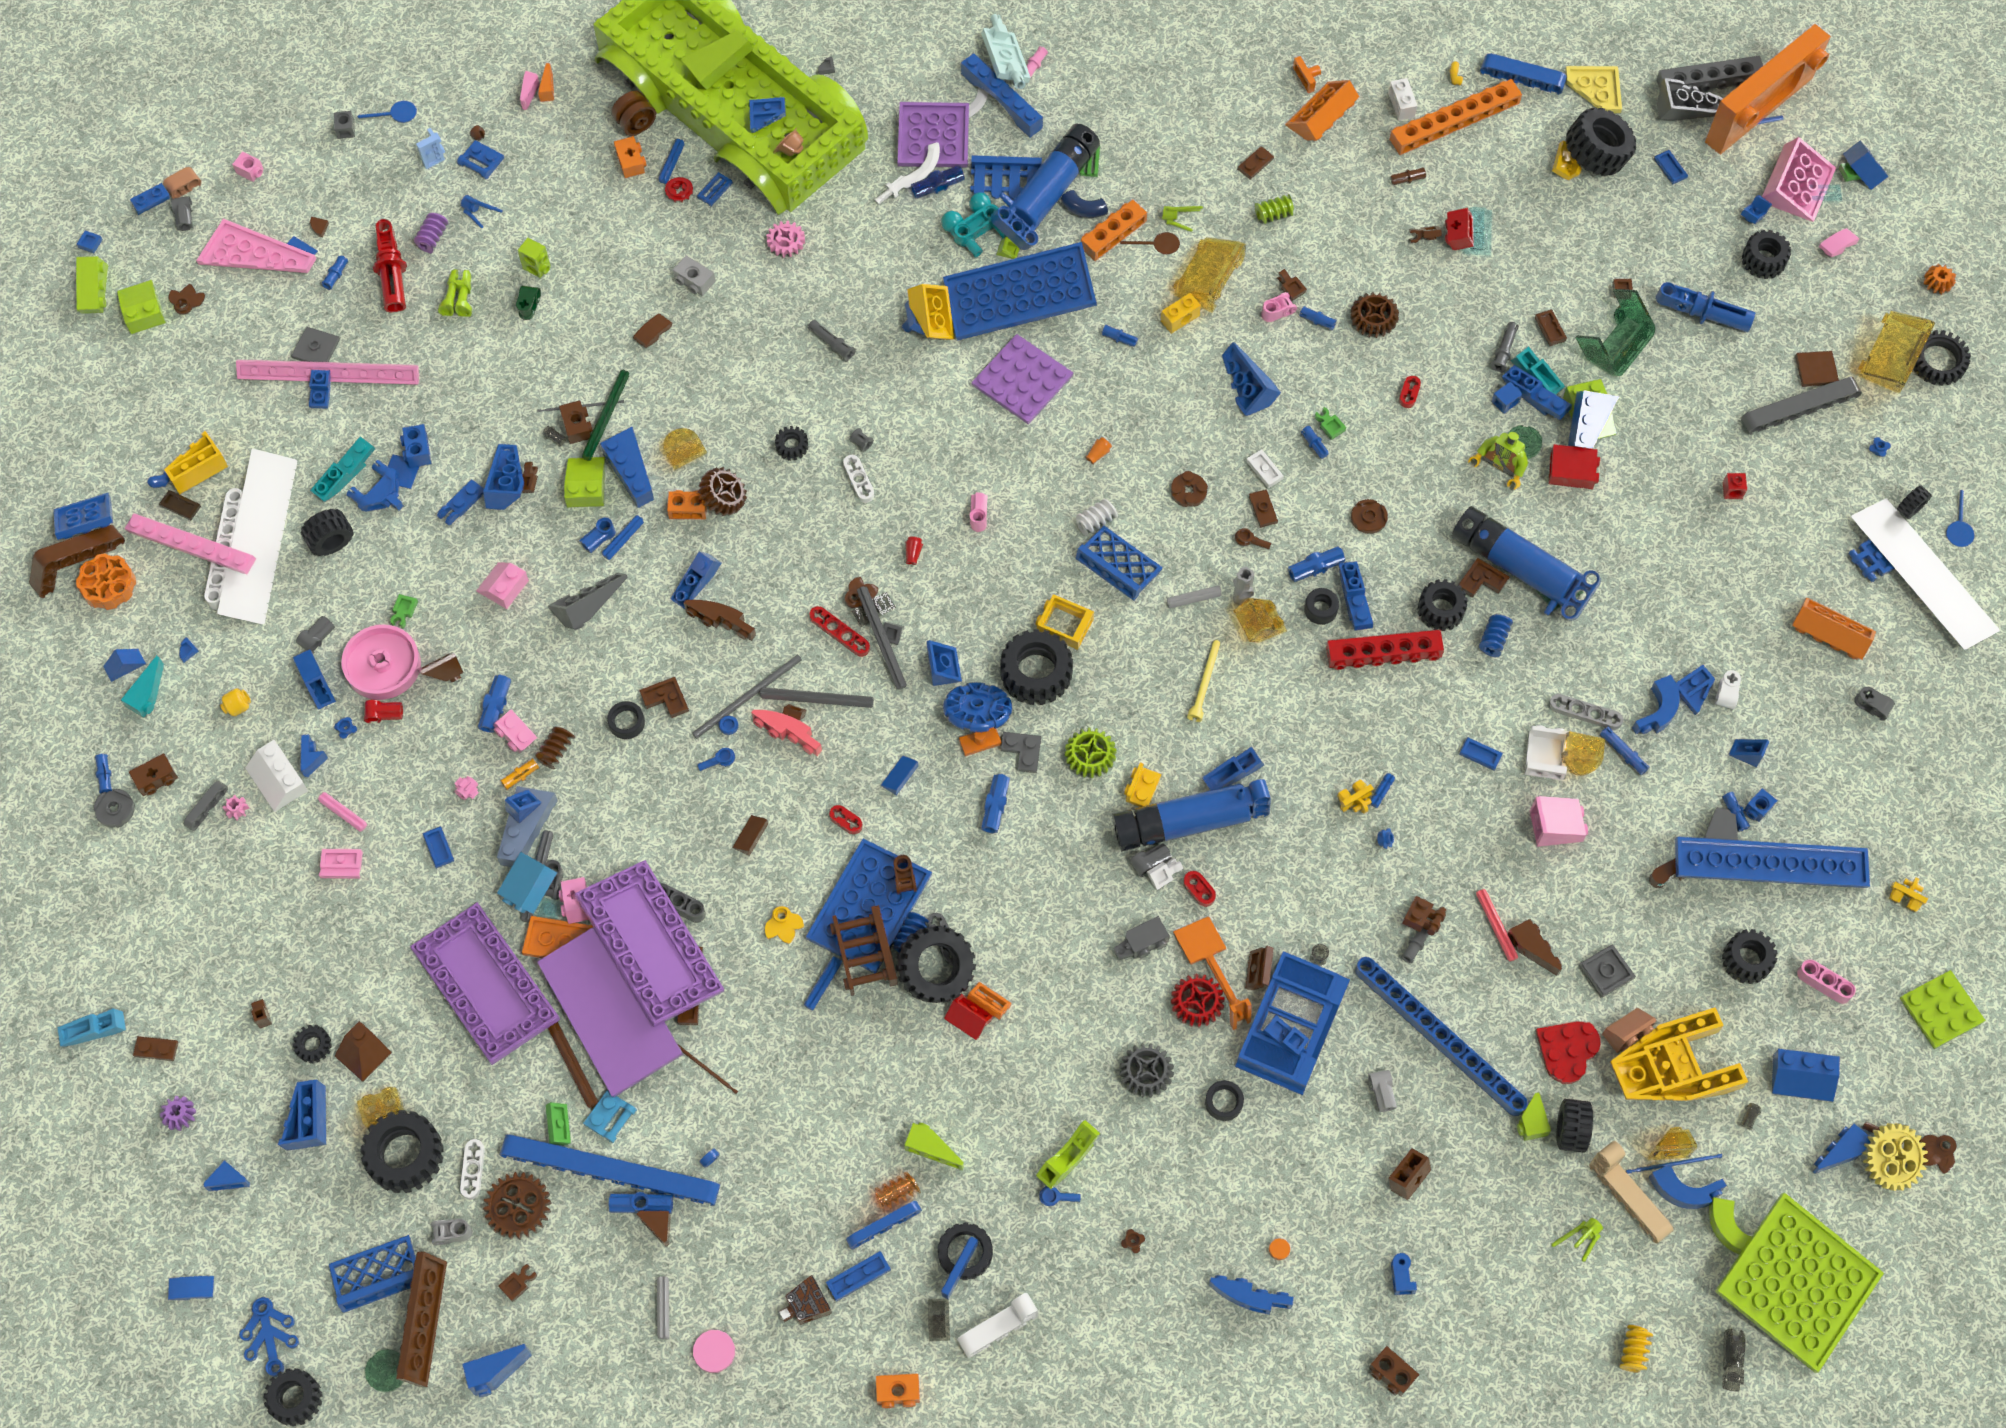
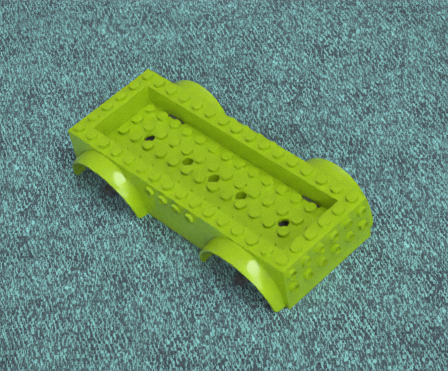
[593,0,868,215]

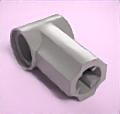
[1368,1070,1397,1112]

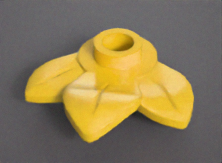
[765,906,804,944]

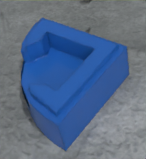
[179,637,199,663]

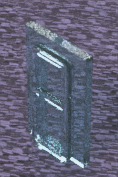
[1462,207,1492,256]

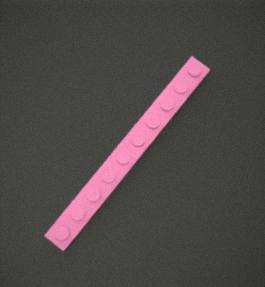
[236,360,419,384]

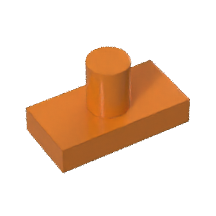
[1293,56,1321,93]
[959,728,1001,756]

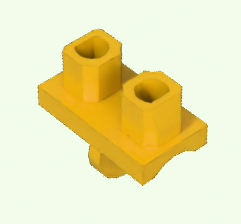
[1337,779,1374,814]
[1889,877,1928,912]

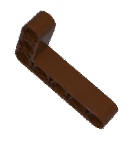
[29,525,125,598]

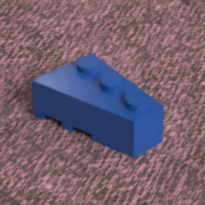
[278,1079,326,1150]

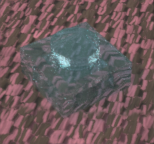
[537,898,563,920]

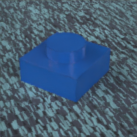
[77,230,103,253]

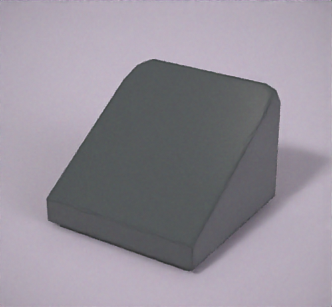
[883,621,905,645]

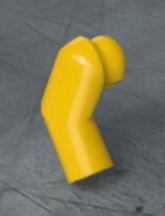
[1449,61,1463,85]

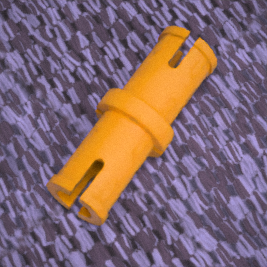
[500,758,539,790]

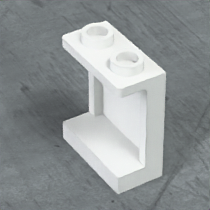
[1524,725,1570,780]

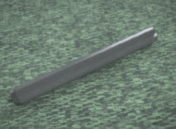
[857,587,907,689]
[760,687,874,708]

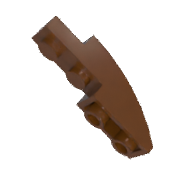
[684,600,756,641]

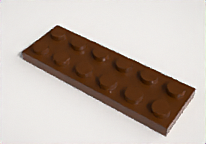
[396,1252,447,1387]

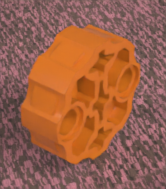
[76,553,136,610]

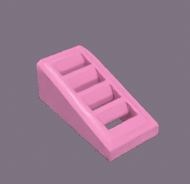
[520,71,540,110]

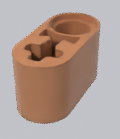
[163,167,202,199]

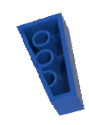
[600,427,654,508]

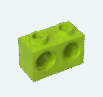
[518,237,551,278]

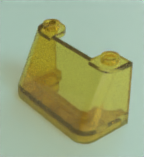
[1173,237,1246,313]
[1858,311,1936,394]

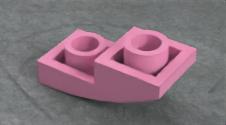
[1819,228,1859,257]

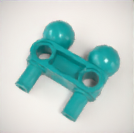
[941,192,1007,258]

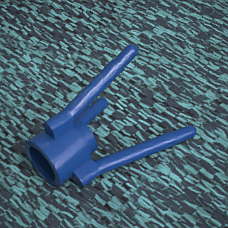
[461,195,503,228]

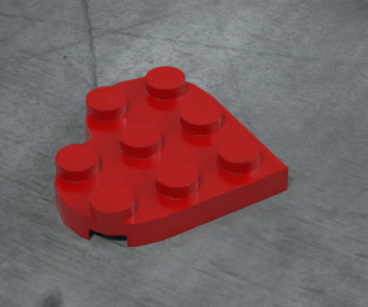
[1535,1022,1601,1084]

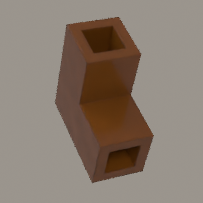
[251,999,272,1029]

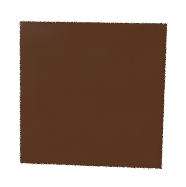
[1795,351,1839,387]

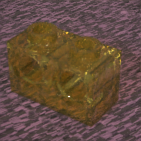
[357,1087,405,1128]

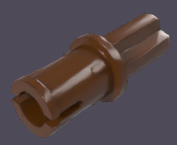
[1390,167,1426,185]

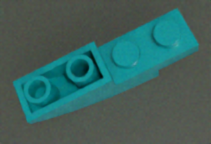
[310,436,376,502]

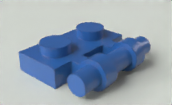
[1848,539,1895,583]

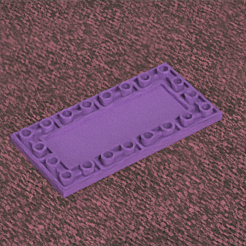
[575,860,724,1027]
[410,902,560,1065]
[538,927,683,1097]

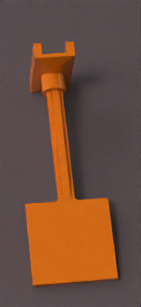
[1173,916,1251,1030]

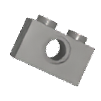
[673,255,716,296]

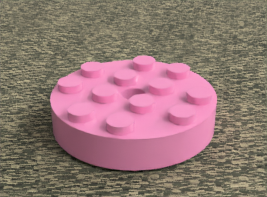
[341,625,421,700]

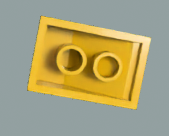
[907,284,955,340]

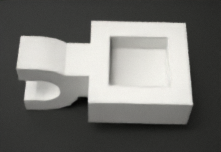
[1147,858,1184,890]

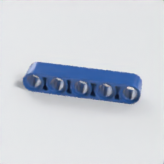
[1480,53,1567,95]

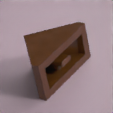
[637,1211,671,1247]

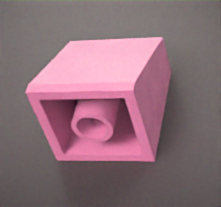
[1530,796,1588,847]

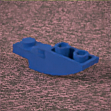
[1502,365,1572,420]
[1338,561,1373,631]
[1209,1275,1294,1315]

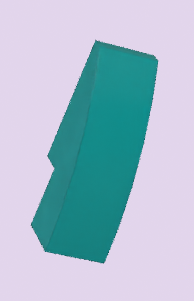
[1510,346,1565,395]

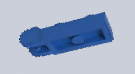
[437,479,484,525]

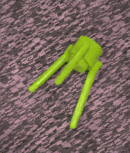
[1162,206,1203,232]
[1551,1218,1603,1262]

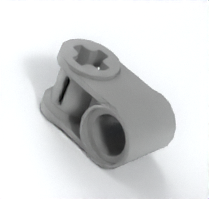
[431,1219,473,1245]

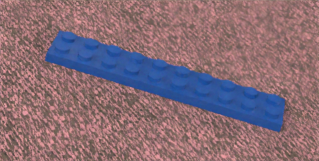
[1675,837,1870,888]

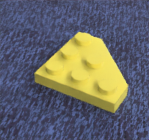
[1565,66,1622,113]

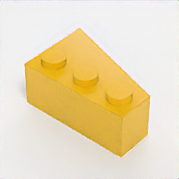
[164,431,228,495]

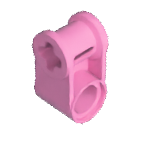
[1261,293,1297,322]

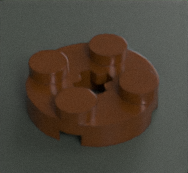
[1171,471,1208,507]

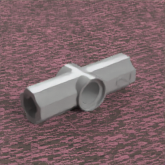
[1233,567,1254,607]

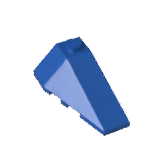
[1222,342,1281,416]

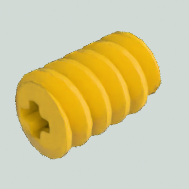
[1620,1325,1653,1373]

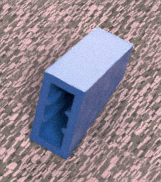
[293,649,336,710]

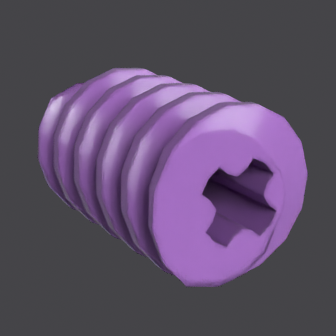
[414,213,449,254]

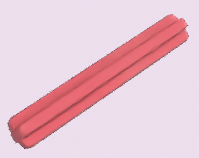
[1476,889,1518,962]

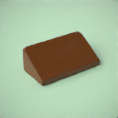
[732,815,768,856]

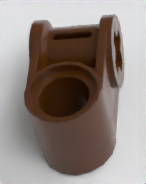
[894,855,917,895]

